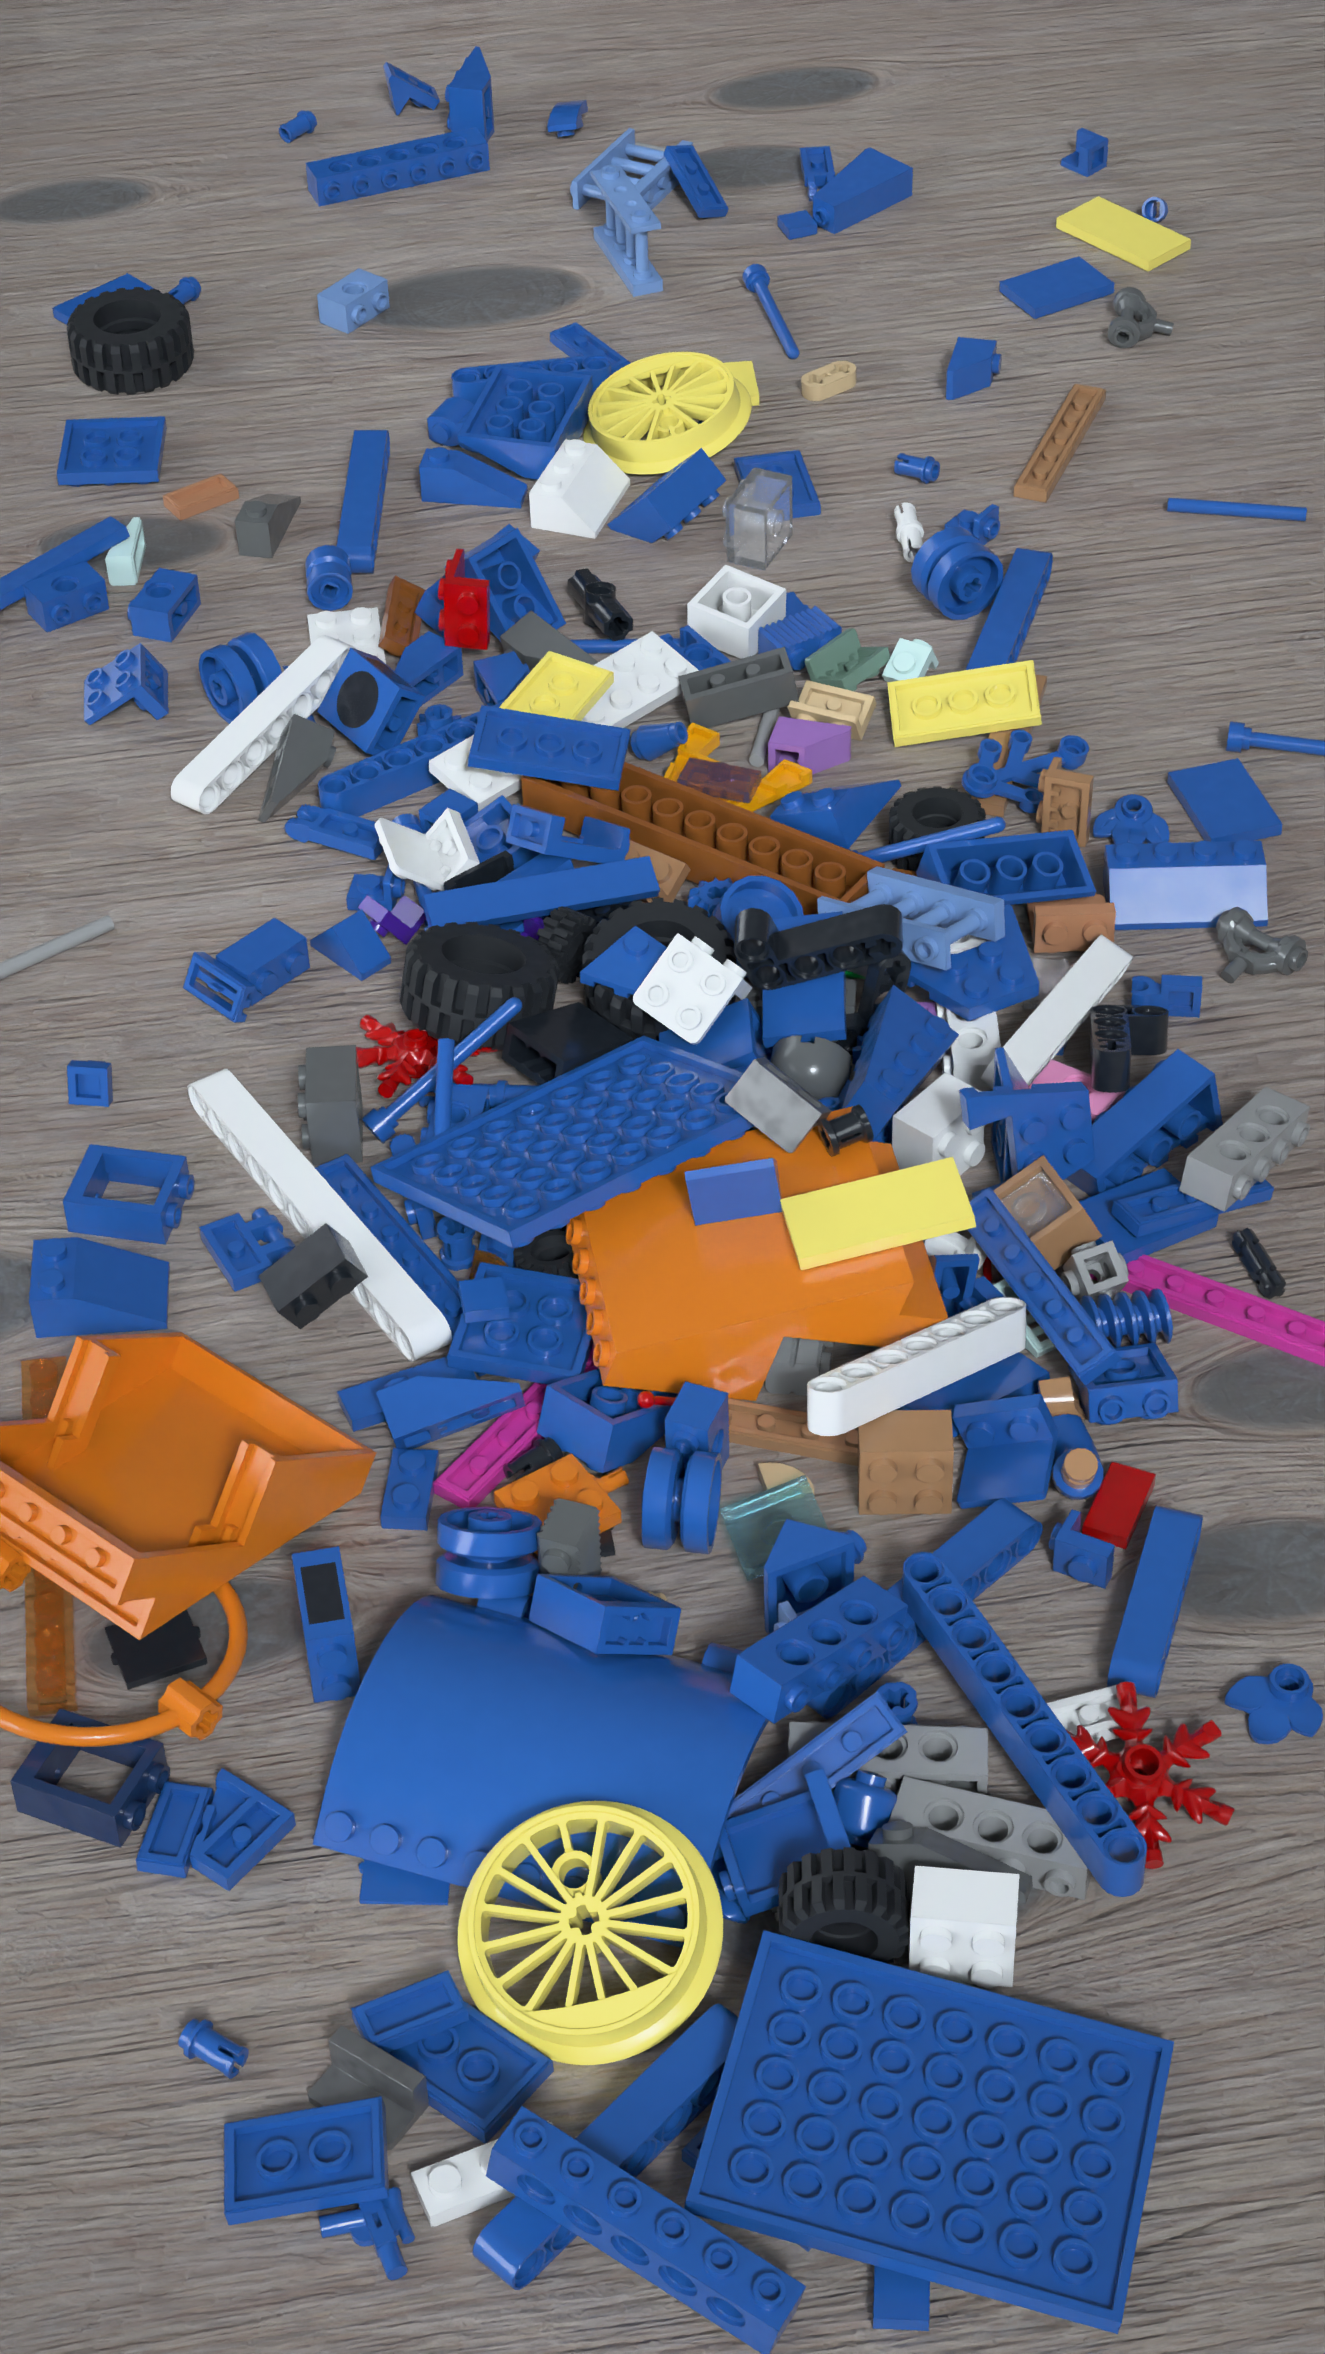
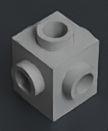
[1061,1240,1129,1303]

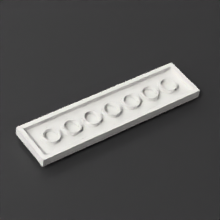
[429,631,699,812]

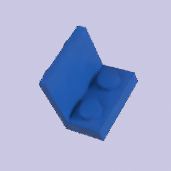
[84,643,169,725]
[952,1394,1059,1509]

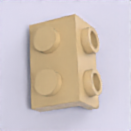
[788,680,877,741]

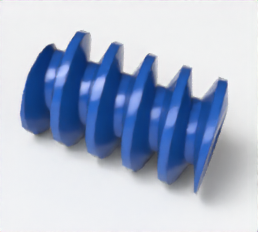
[1079,1288,1173,1348]

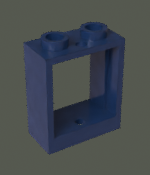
[10,1708,170,1848]

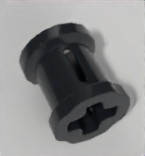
[817,1104,874,1157]

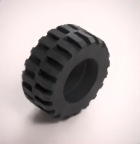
[67,287,194,395]
[582,898,736,1041]
[400,922,559,1050]

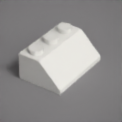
[529,439,630,539]

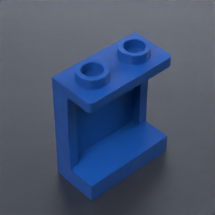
[505,804,630,864]
[715,1768,851,1918]

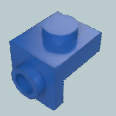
[1049,1509,1115,1589]

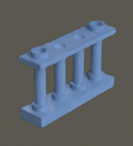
[570,128,693,210]
[591,165,663,297]
[817,866,1005,970]

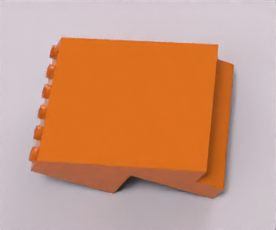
[566,1106,948,1401]
[0,1332,377,1640]

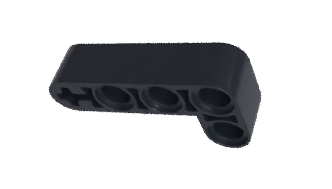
[734,904,903,990]
[1089,1005,1169,1093]

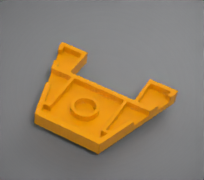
[664,722,812,812]

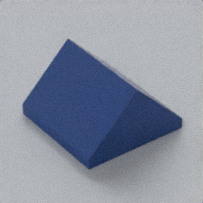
[684,1158,782,1226]
[764,1519,855,1635]

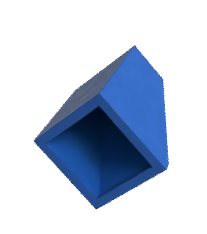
[659,998,773,1068]

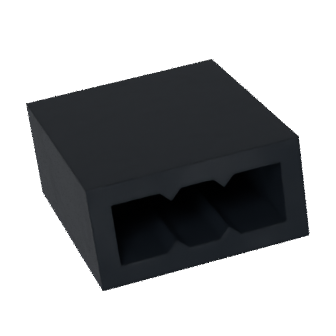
[502,1002,634,1085]

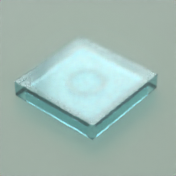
[719,1475,829,1581]

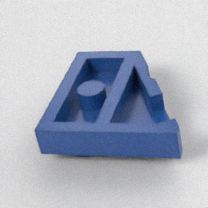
[190,1768,296,1891]

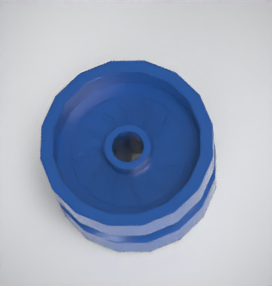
[911,527,1003,620]
[199,632,282,724]
[709,876,804,977]
[641,1446,722,1554]
[435,1507,542,1599]

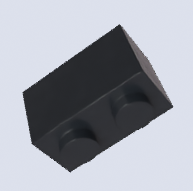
[259,1223,368,1329]

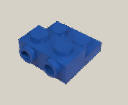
[464,795,540,870]
[1068,1343,1179,1425]

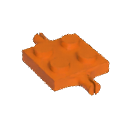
[494,1453,629,1555]

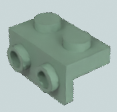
[805,628,891,691]

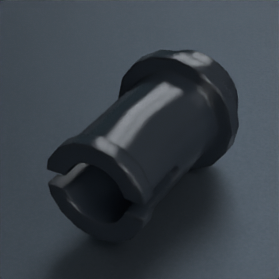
[503,1437,564,1483]

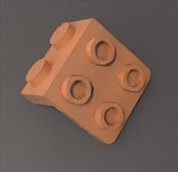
[1026,894,1116,953]

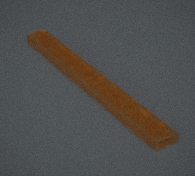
[21,1356,78,1717]

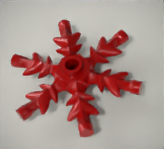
[356,1015,497,1098]
[1066,1681,1235,1869]

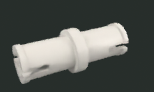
[894,502,924,563]

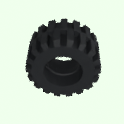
[889,786,986,872]
[778,1847,910,1964]

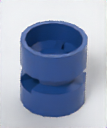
[305,545,353,611]

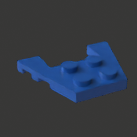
[885,904,1039,1021]
[959,1082,1095,1199]

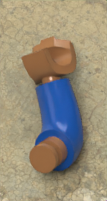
[1033,1376,1104,1500]

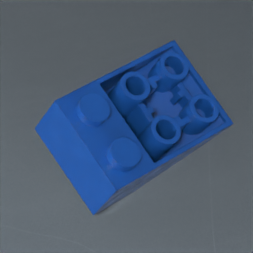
[445,46,495,142]

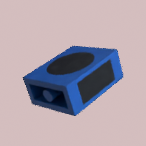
[317,648,426,755]
[292,1546,361,1703]

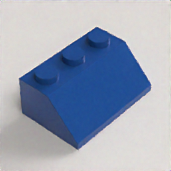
[607,448,727,543]

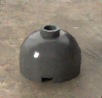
[770,1035,852,1100]

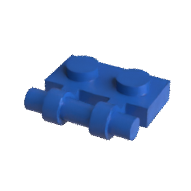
[199,1208,296,1292]

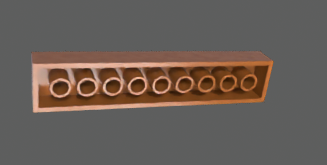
[521,762,885,915]

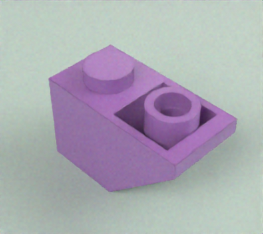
[768,716,851,775]

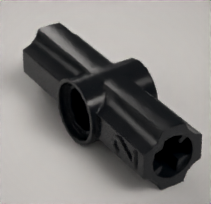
[568,568,633,641]

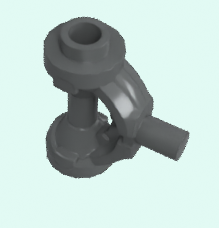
[1108,287,1174,348]
[1216,906,1308,983]

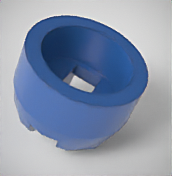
[1142,197,1169,223]

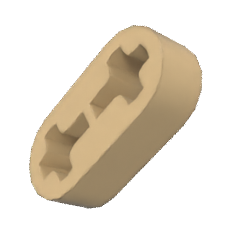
[801,361,857,401]

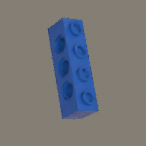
[730,1576,908,1724]

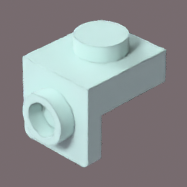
[882,638,939,682]

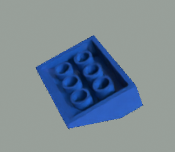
[457,365,593,480]

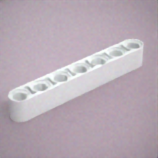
[171,635,358,815]
[980,934,1134,1089]
[807,1297,1026,1436]

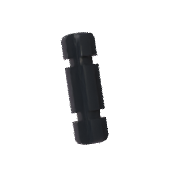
[1232,1228,1286,1299]

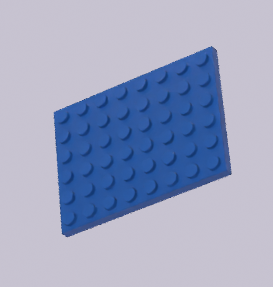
[370,1035,754,1248]
[684,1930,1174,2334]

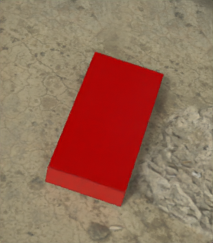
[1082,1461,1156,1549]

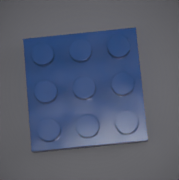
[57,416,167,487]
[447,1262,593,1385]

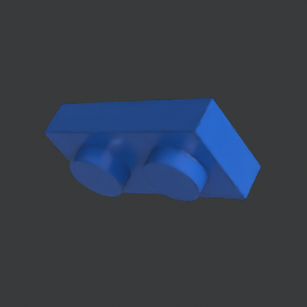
[380,1448,440,1531]

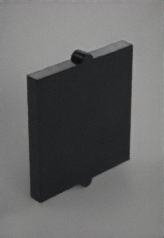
[105,1609,208,1690]

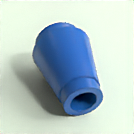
[631,722,688,761]

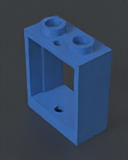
[63,1144,195,1245]
[528,1574,682,1655]

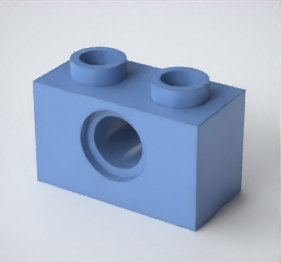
[317,268,390,334]

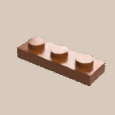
[378,575,425,657]

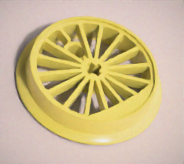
[583,352,752,475]
[457,1801,723,2065]

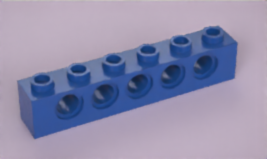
[306,127,490,207]
[486,2106,806,2354]

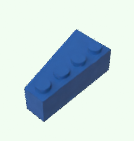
[842,985,959,1140]
[1066,1049,1223,1197]

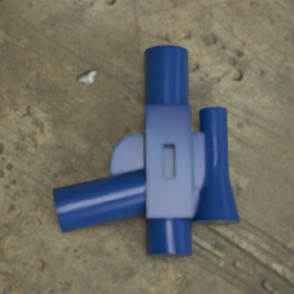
[319,2187,415,2280]

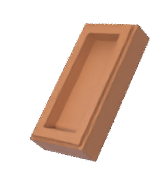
[163,473,239,521]

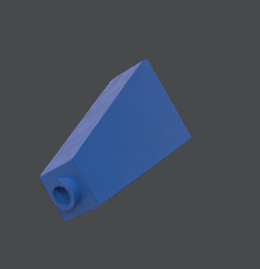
[813,147,913,234]

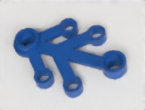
[962,729,1089,813]

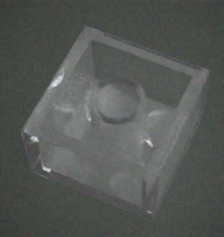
[722,467,793,571]

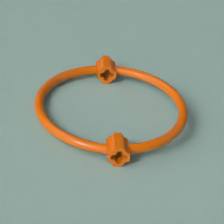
[0,1539,248,1747]

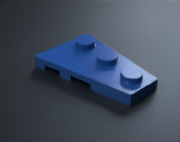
[580,926,667,998]

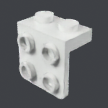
[374,808,480,891]
[633,933,753,1045]

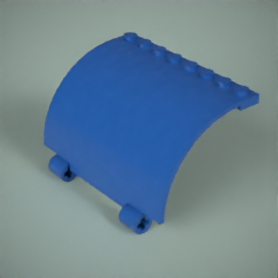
[313,1595,769,1948]

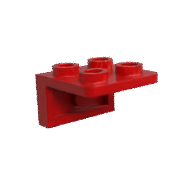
[438,549,490,650]

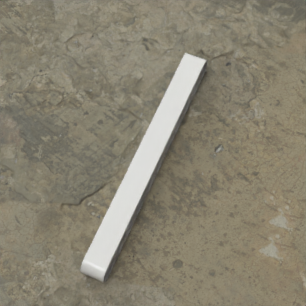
[187,1069,452,1362]

